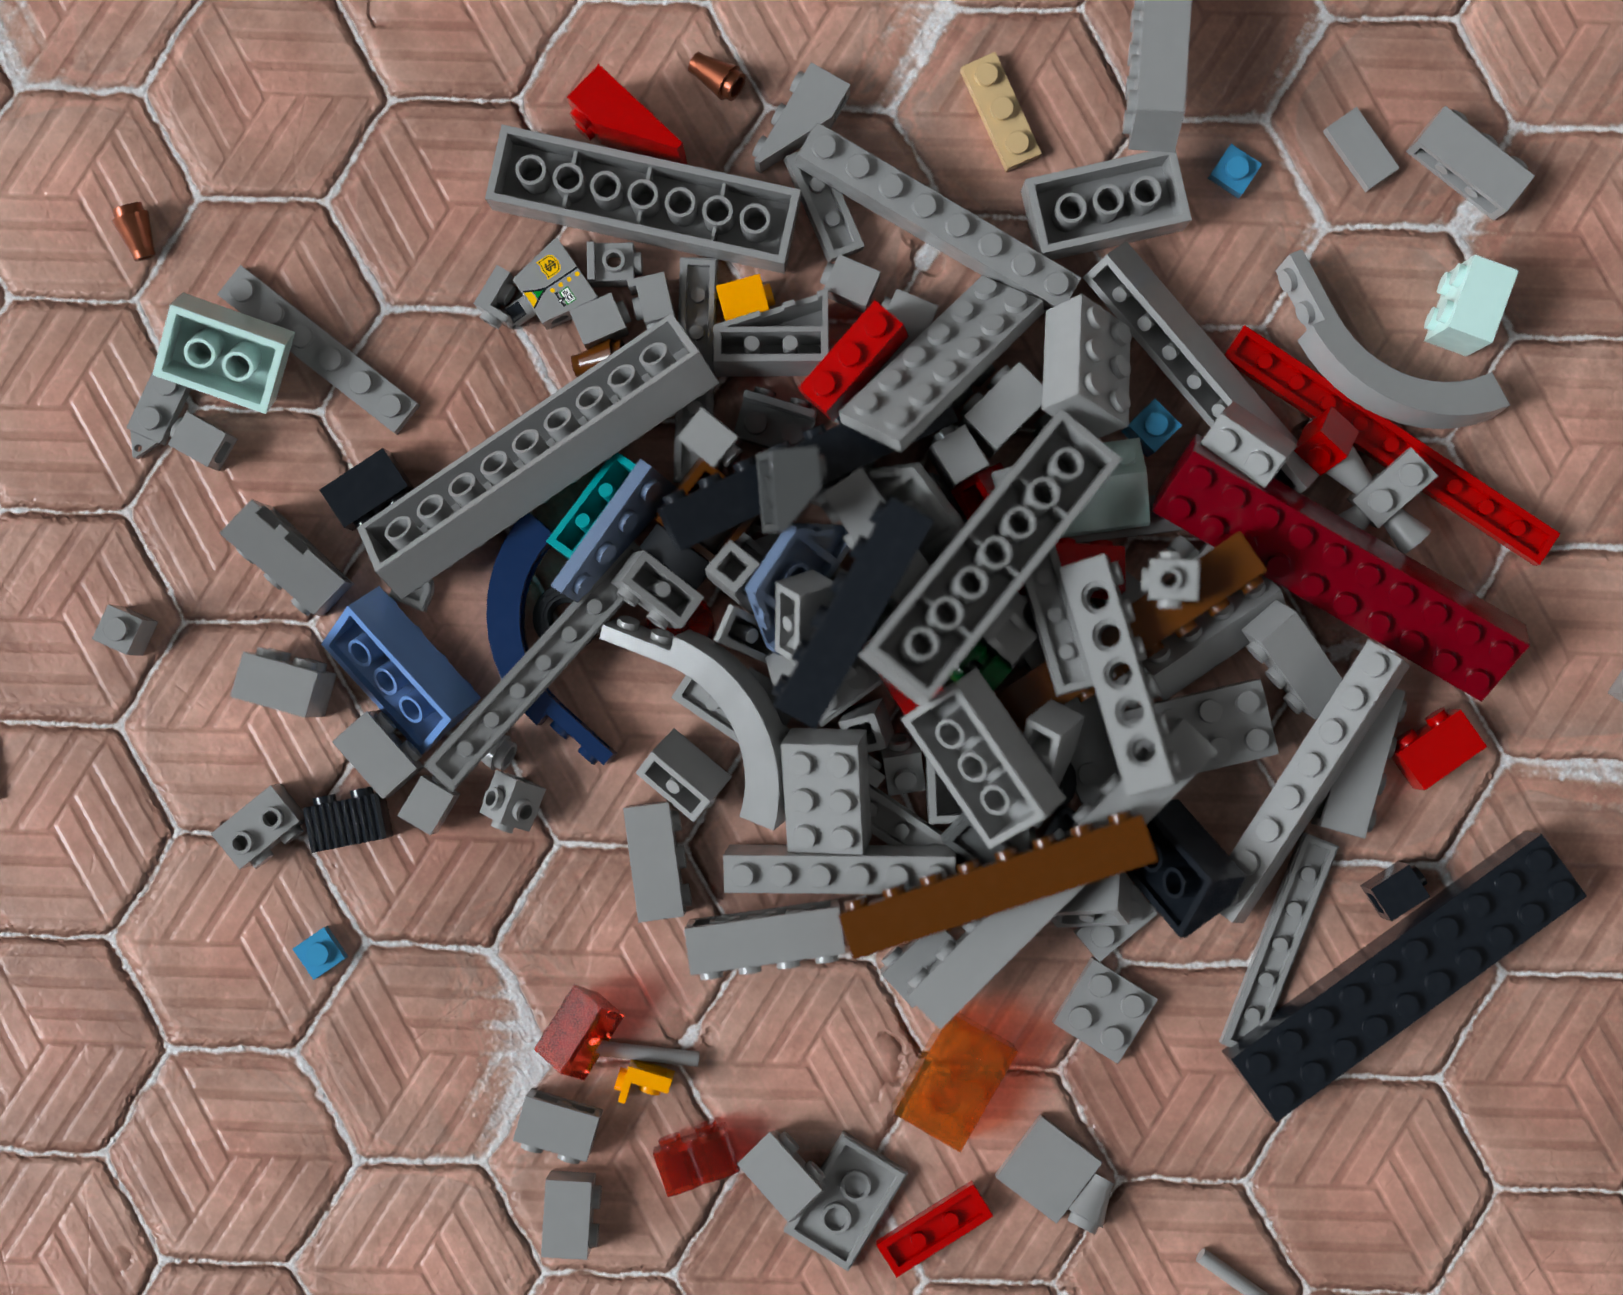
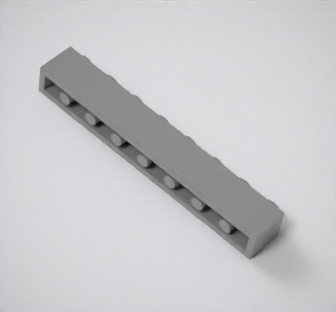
[794,121,1081,313]
[1083,241,1319,493]
[1219,640,1410,923]

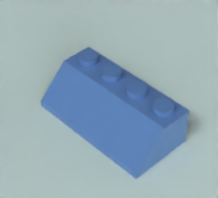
[321,586,481,755]

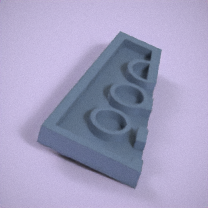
[551,459,676,603]

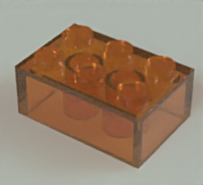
[892,1012,1018,1152]

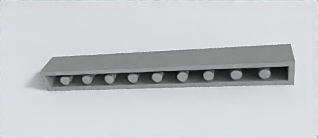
[907,717,1218,1030]

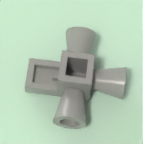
[1325,446,1438,554]

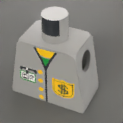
[505,238,598,329]

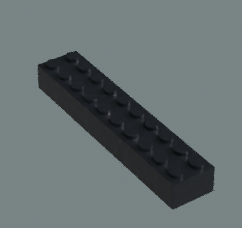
[1221,831,1587,1122]

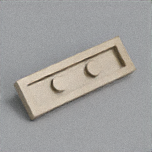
[960,52,1042,172]

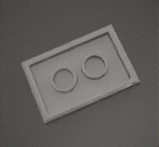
[784,1131,908,1271]

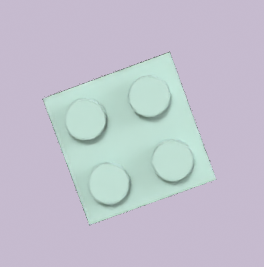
[1424,255,1519,356]

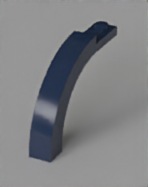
[486,512,617,765]

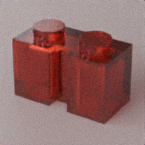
[534,984,625,1081]

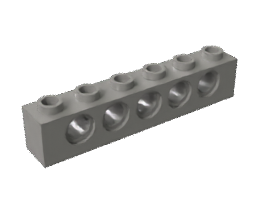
[1059,554,1182,797]

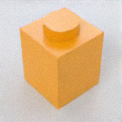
[716,274,775,321]

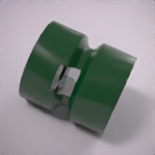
[949,638,1013,692]

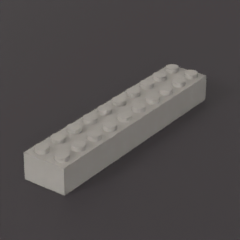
[357,313,719,599]

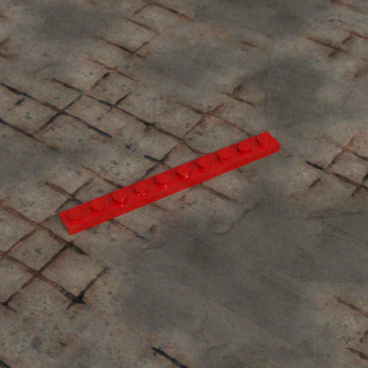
[1224,325,1561,566]

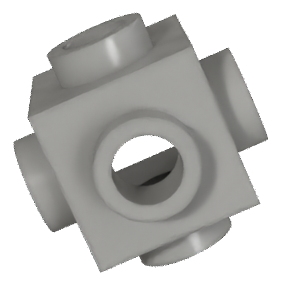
[1141,552,1201,609]
[480,770,546,833]

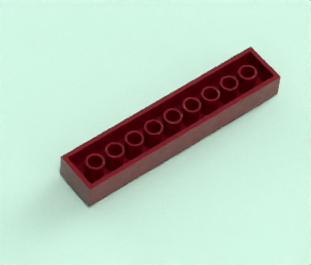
[1152,434,1530,702]

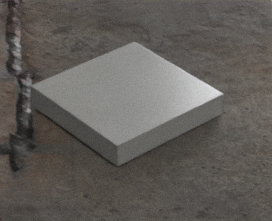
[995,1114,1102,1224]

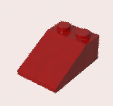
[567,64,688,165]

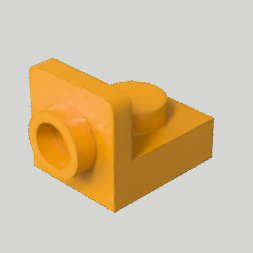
[614,1060,675,1104]

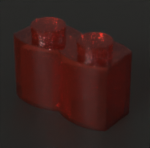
[653,1119,740,1197]

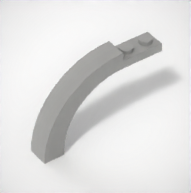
[1275,249,1510,429]
[599,616,786,831]

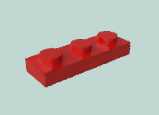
[876,1180,994,1278]

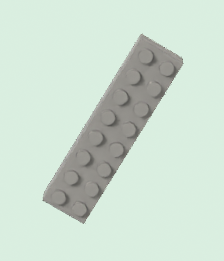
[485,125,801,274]
[859,409,1122,706]

